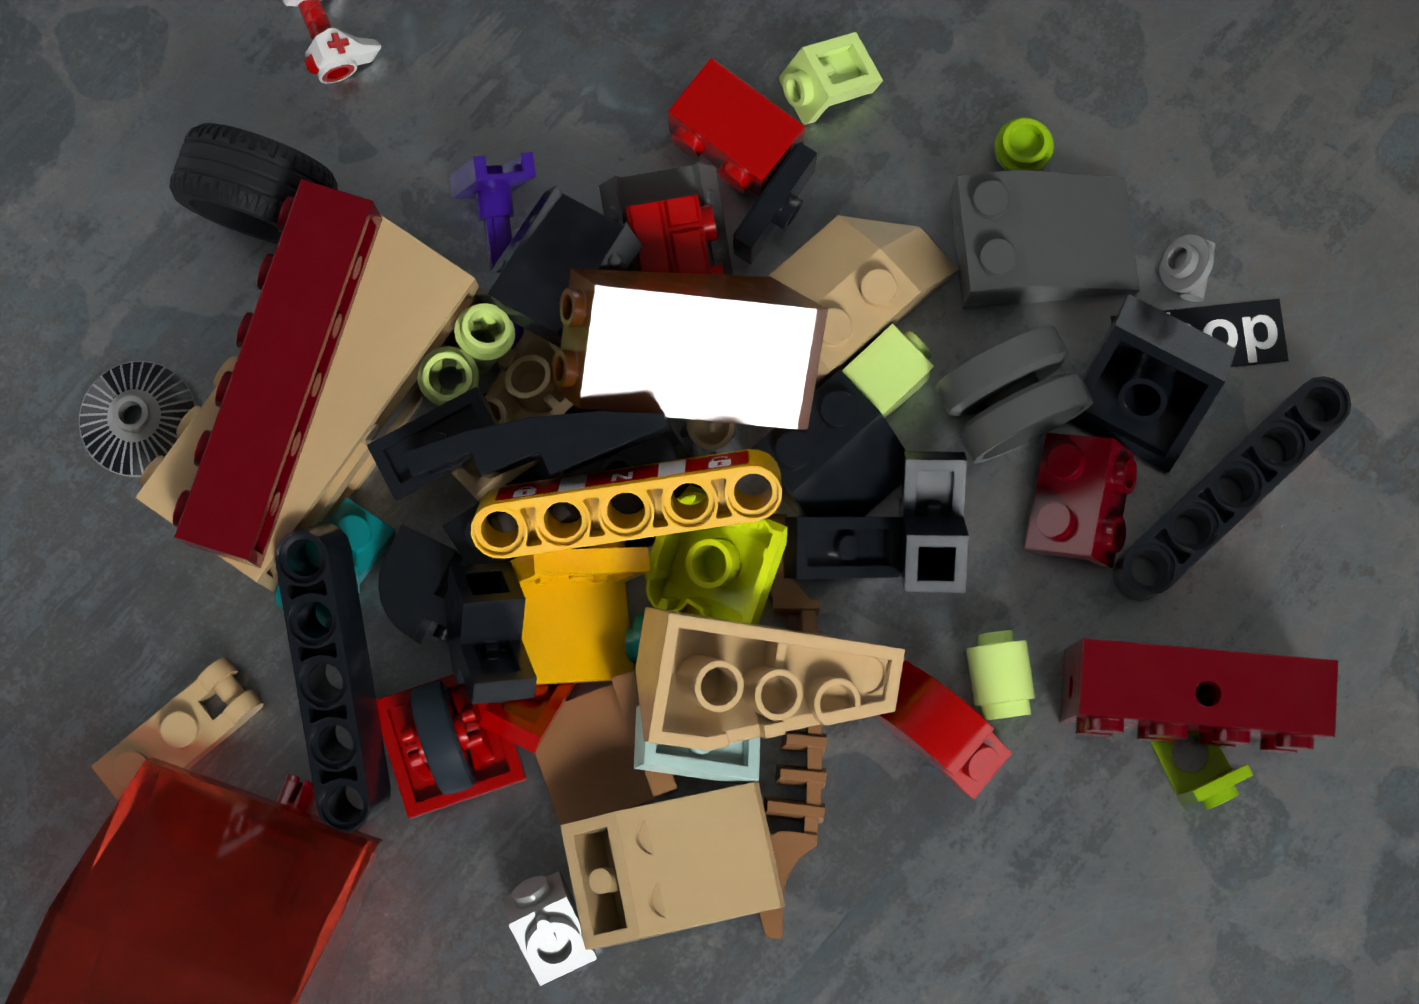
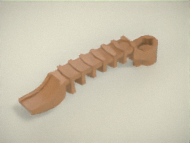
[759,514,827,940]

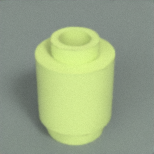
[966,630,1035,721]

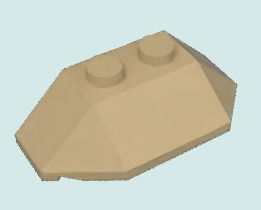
[767,215,959,391]

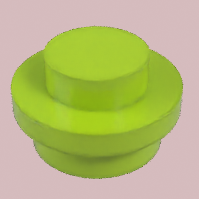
[994,117,1054,171]

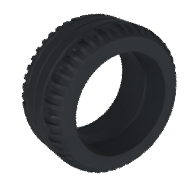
[169,123,338,244]

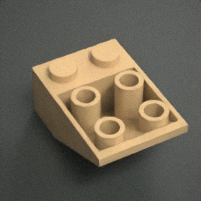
[560,782,786,951]

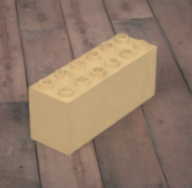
[135,214,481,593]

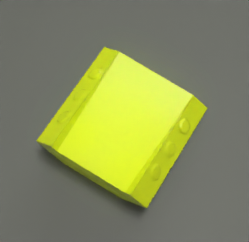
[644,485,788,625]

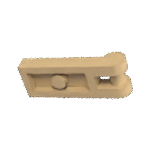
[91,657,264,814]

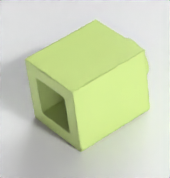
[842,323,935,419]

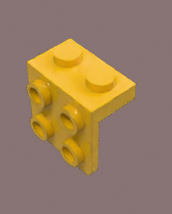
[509,541,650,685]

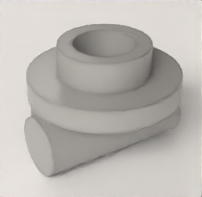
[1159,234,1215,302]

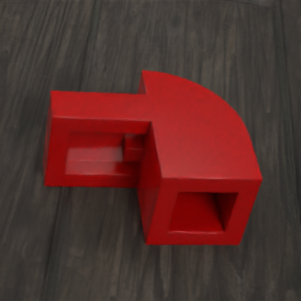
[876,660,1012,800]

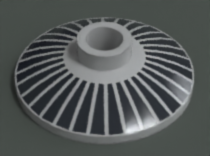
[79,361,197,478]

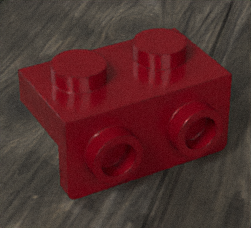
[1024,433,1137,568]

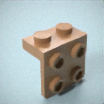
[535,670,679,825]

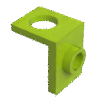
[1149,733,1254,810]

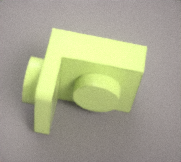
[779,32,883,125]

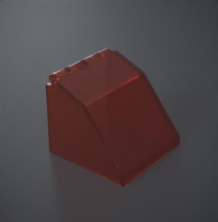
[5,757,383,1004]

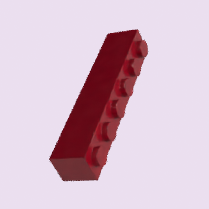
[172,179,382,568]

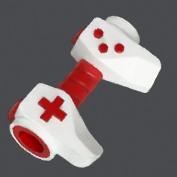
[283,0,381,84]

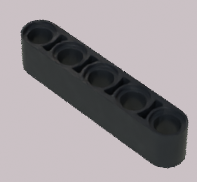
[1112,376,1351,602]
[275,522,391,833]

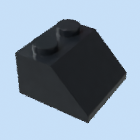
[1070,294,1236,472]
[751,369,906,517]

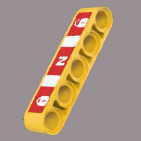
[471,449,782,559]

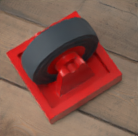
[376,674,528,819]

